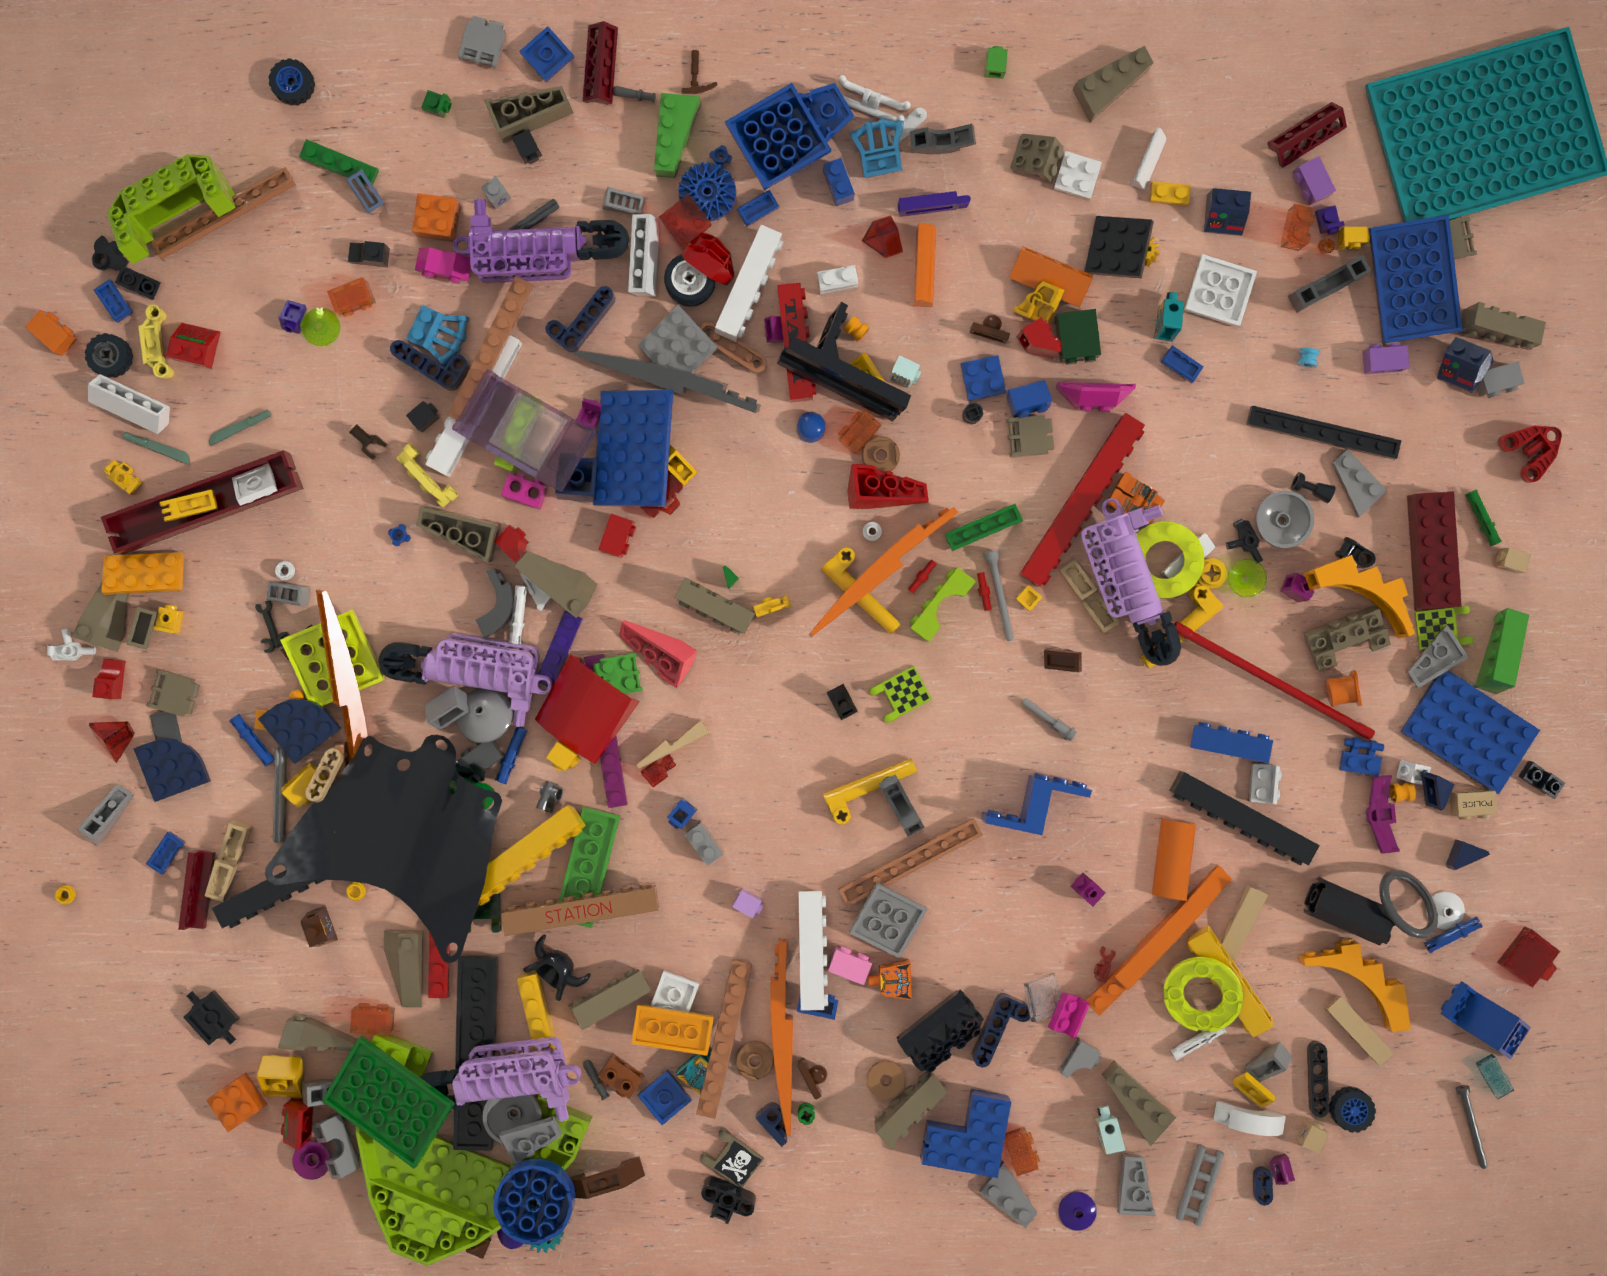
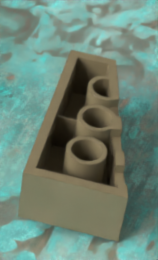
[1460,302,1546,350]
[675,577,755,636]
[568,969,651,1030]
[1101,1061,1176,1147]

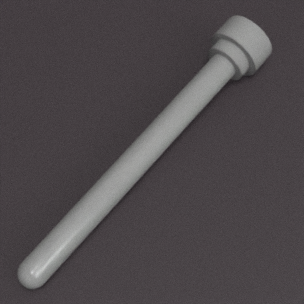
[983,550,1014,641]

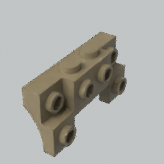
[1303,605,1391,672]

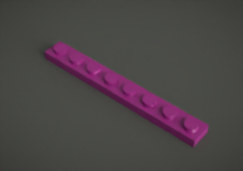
[584,654,628,808]

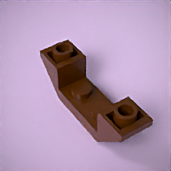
[570,1156,645,1199]

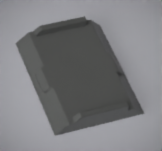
[150,712,182,742]

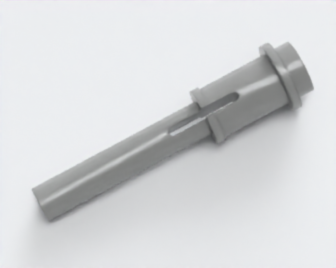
[1021,698,1077,741]

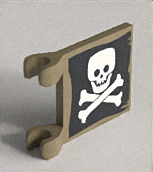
[700,1128,764,1187]

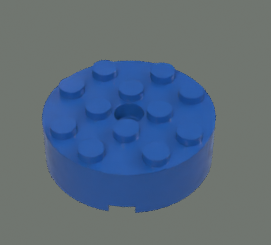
[493,1158,575,1245]

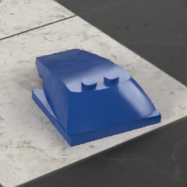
[725,83,854,191]

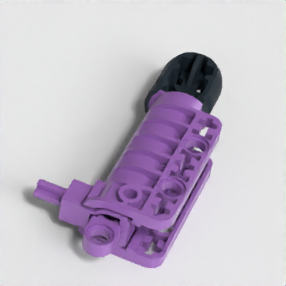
[453,198,629,283]

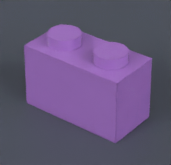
[1293,156,1336,206]
[1363,343,1409,374]

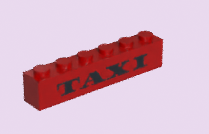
[777,283,816,403]

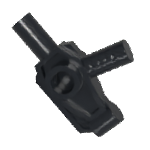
[1226,519,1263,564]

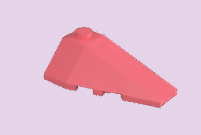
[619,620,697,688]

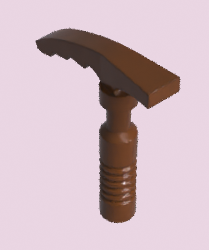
[682,50,717,94]

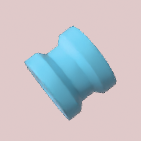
[1298,348,1320,367]

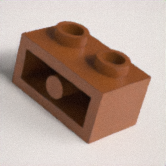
[598,1053,644,1099]

